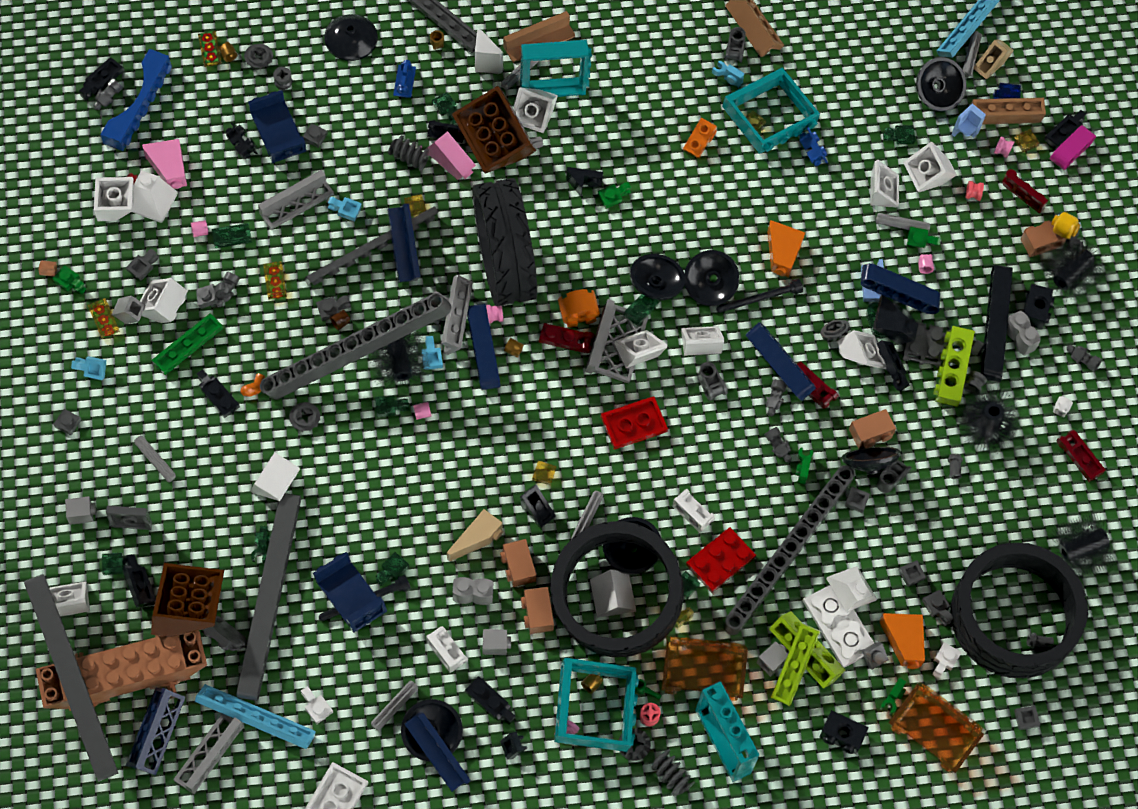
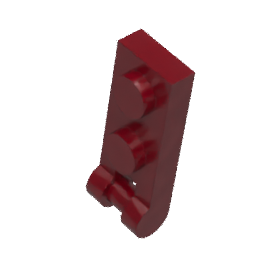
[1002,169,1048,214]
[539,323,595,353]
[797,361,839,409]
[1056,430,1106,482]

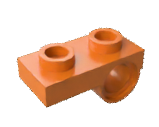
[683,118,717,158]

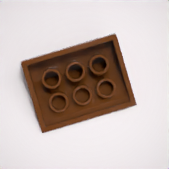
[452,86,537,174]
[151,563,224,637]

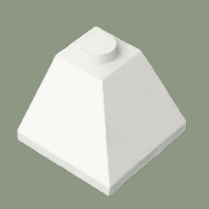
[513,87,558,133]
[903,142,957,192]
[132,170,178,223]
[836,330,886,369]
[826,566,877,612]

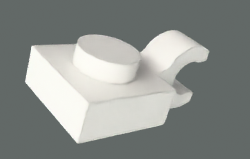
[932,642,962,679]
[301,686,333,724]

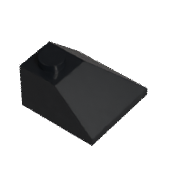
[873,295,919,345]

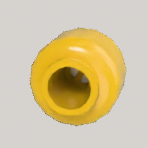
[1051,212,1081,239]

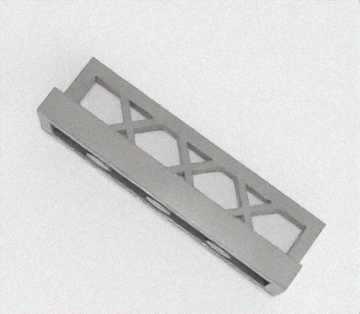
[258,170,334,230]
[441,275,473,355]
[173,714,243,794]

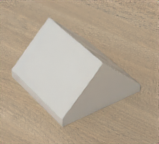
[475,29,503,74]
[870,160,899,208]
[681,326,724,356]
[615,330,667,368]
[250,452,300,501]
[590,570,636,618]
[50,581,90,616]

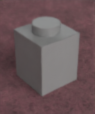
[112,296,146,324]
[65,496,96,525]
[482,629,511,655]
[757,641,789,677]

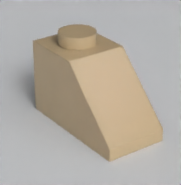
[974,40,1014,79]

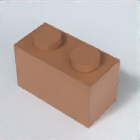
[1020,221,1066,257]
[849,409,896,449]
[500,539,536,587]
[521,587,554,634]

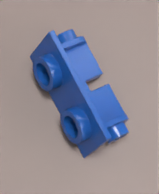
[393,60,416,98]
[799,127,828,166]

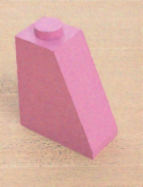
[428,131,476,180]
[142,139,187,189]

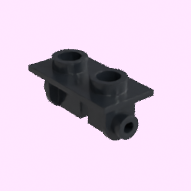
[427,120,464,143]
[226,122,258,159]

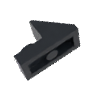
[566,167,603,197]
[520,485,556,528]

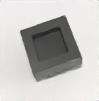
[303,123,328,148]
[53,409,82,435]
[845,487,870,513]
[899,560,926,587]
[862,641,889,670]
[1014,706,1040,730]

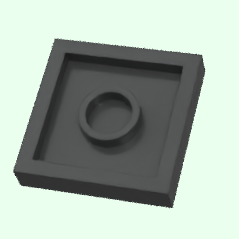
[106,505,152,530]

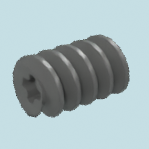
[388,135,429,171]
[651,749,695,796]

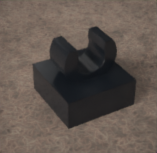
[500,732,527,760]

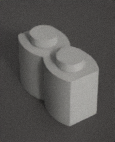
[1007,311,1040,356]
[452,577,494,605]

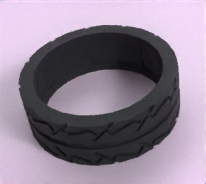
[473,178,537,306]
[551,521,684,657]
[950,542,1088,679]

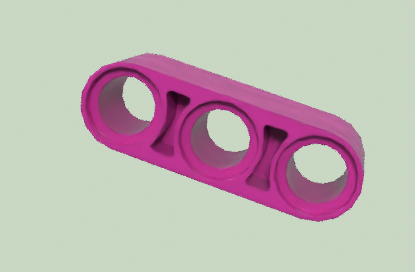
[1049,125,1096,170]

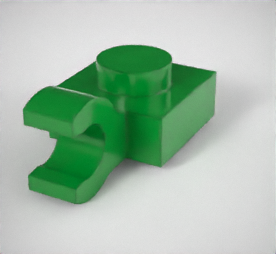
[598,182,631,209]
[906,227,941,248]
[52,265,86,294]
[795,447,813,484]
[880,677,906,716]

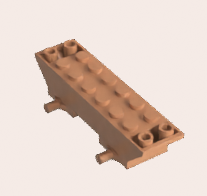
[36,630,207,711]

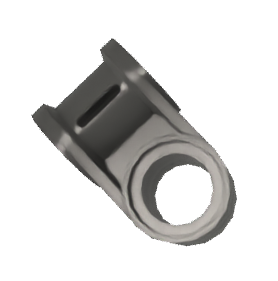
[724,27,746,63]
[698,362,728,401]
[877,460,912,493]

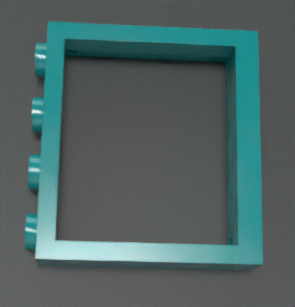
[520,40,592,97]
[722,67,820,154]
[554,658,639,752]
[695,681,759,782]

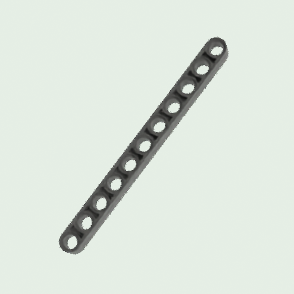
[260,293,451,400]
[724,465,854,635]
[237,493,301,701]
[24,574,119,782]

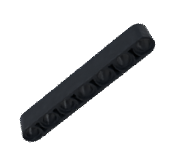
[981,264,1013,383]

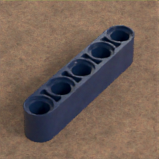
[861,263,941,314]
[467,303,500,390]
[745,322,816,401]

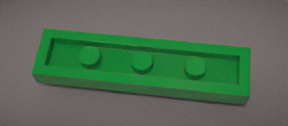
[152,313,223,375]

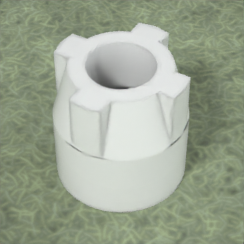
[1053,396,1073,417]

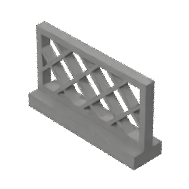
[585,299,649,384]

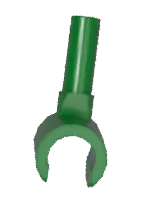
[635,679,662,700]

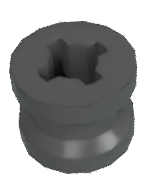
[273,67,292,90]
[964,371,987,395]

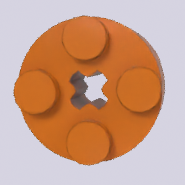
[558,289,600,328]

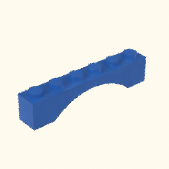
[100,49,172,151]

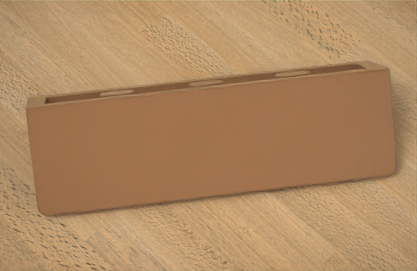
[725,0,784,57]
[503,11,575,63]
[972,98,1046,125]

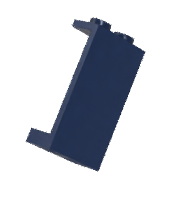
[248,90,307,163]
[313,552,387,633]

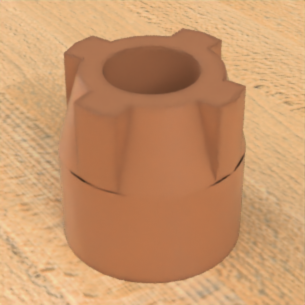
[39,260,58,276]

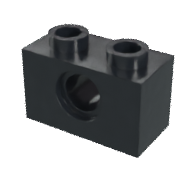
[1023,284,1055,330]
[819,710,869,754]

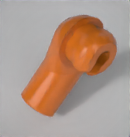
[240,374,265,397]

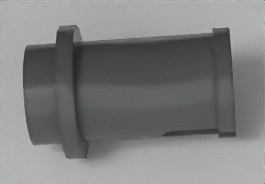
[948,453,963,479]
[1027,633,1054,650]

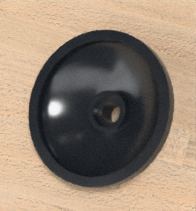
[324,14,378,61]
[916,57,966,111]
[685,250,740,306]
[630,254,685,300]
[842,447,901,474]
[603,517,661,575]
[401,699,463,762]

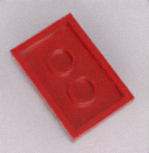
[600,396,668,450]
[686,527,756,593]

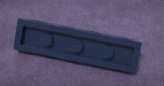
[387,204,420,283]
[126,687,186,776]
[404,712,471,792]

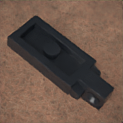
[79,58,125,101]
[1044,110,1086,149]
[877,340,910,391]
[196,369,240,418]
[122,554,156,608]
[465,676,515,725]

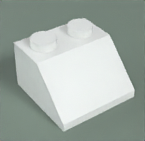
[94,177,134,221]
[140,278,188,323]

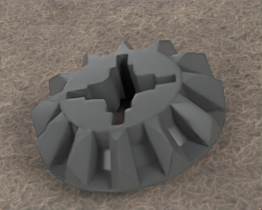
[244,44,273,70]
[820,320,850,341]
[289,402,320,432]
[619,728,651,761]

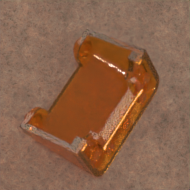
[662,636,748,701]
[889,682,986,773]

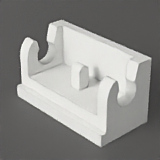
[672,489,715,533]
[426,626,468,673]

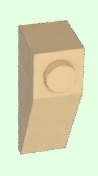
[447,509,503,561]

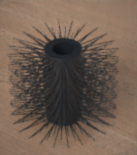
[1040,236,1108,303]
[369,330,431,388]
[959,387,1022,454]
[1052,512,1118,578]

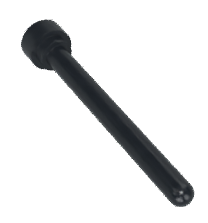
[716,278,803,313]
[318,574,411,621]

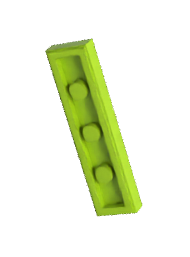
[771,623,821,706]

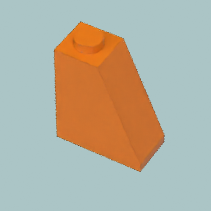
[767,220,805,277]
[880,613,925,669]

